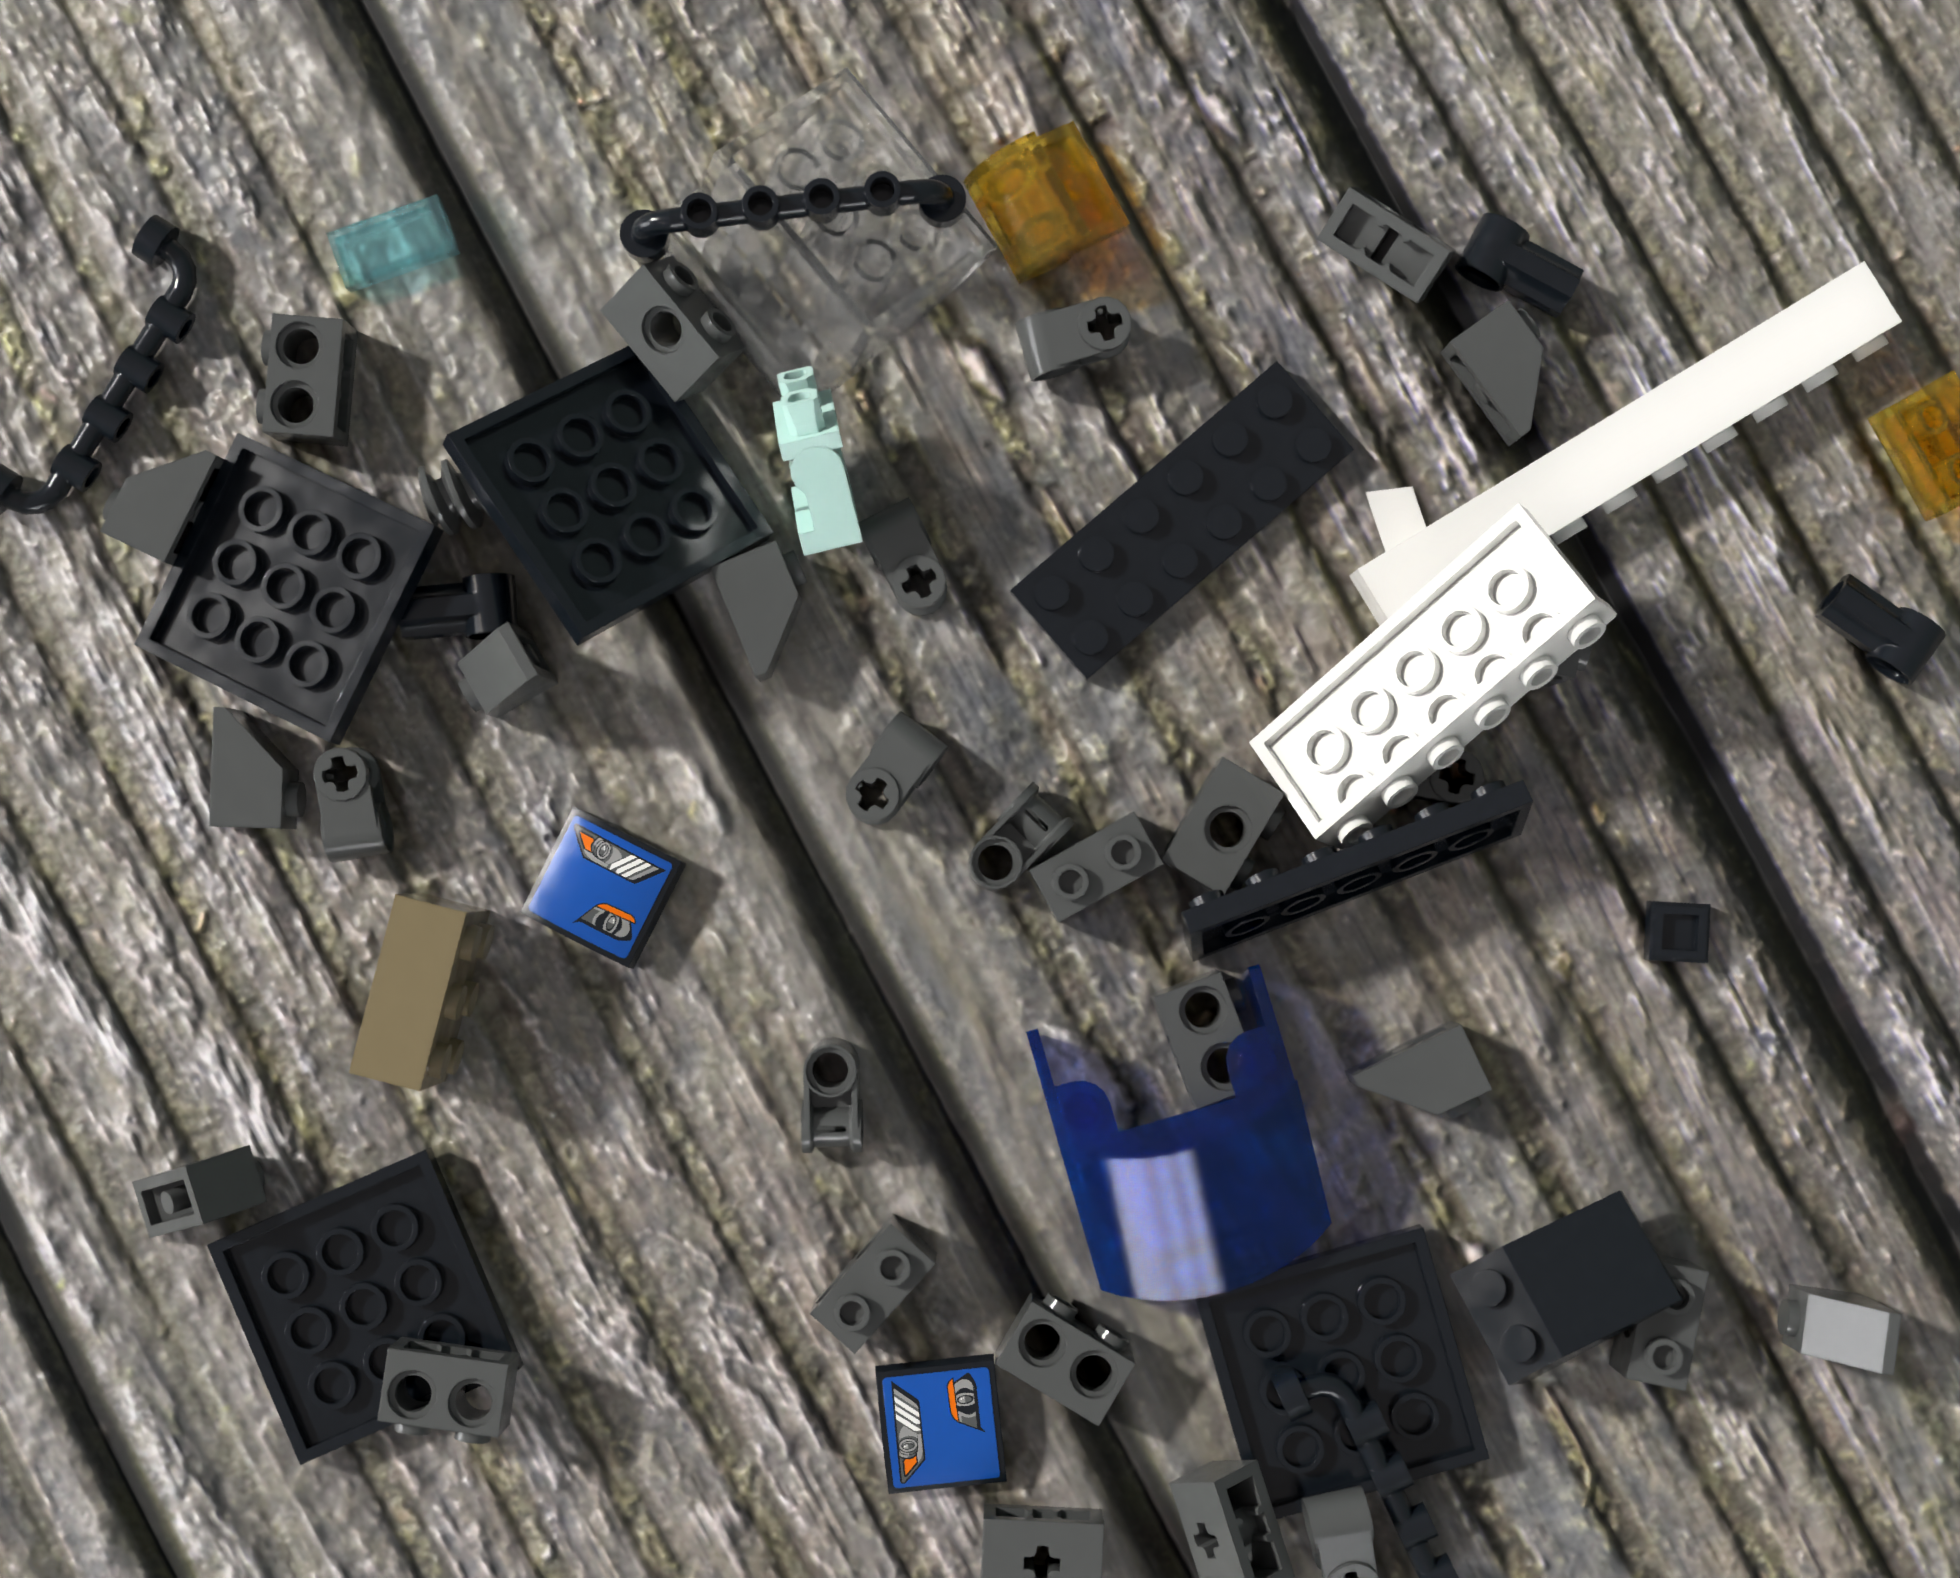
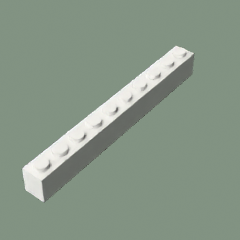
[1349,261,1902,626]

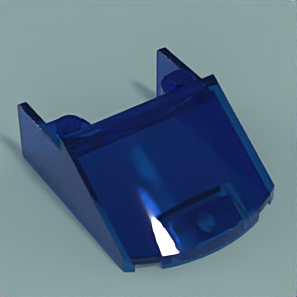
[1026,964,1332,1301]

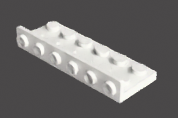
[1249,503,1617,850]

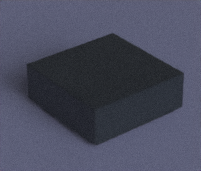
[1644,901,1711,963]

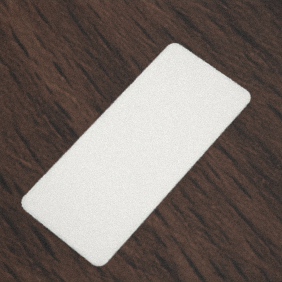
[1365,486,1426,552]

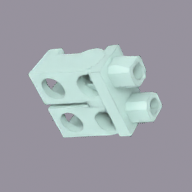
[772,366,863,556]

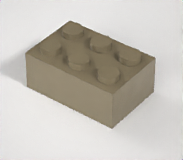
[349,893,494,1091]

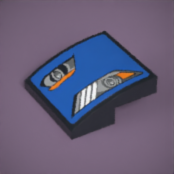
[521,807,687,969]
[875,1353,1007,1494]

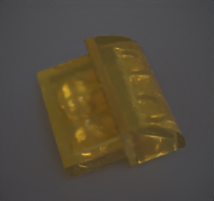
[963,121,1130,284]
[1867,370,1960,521]

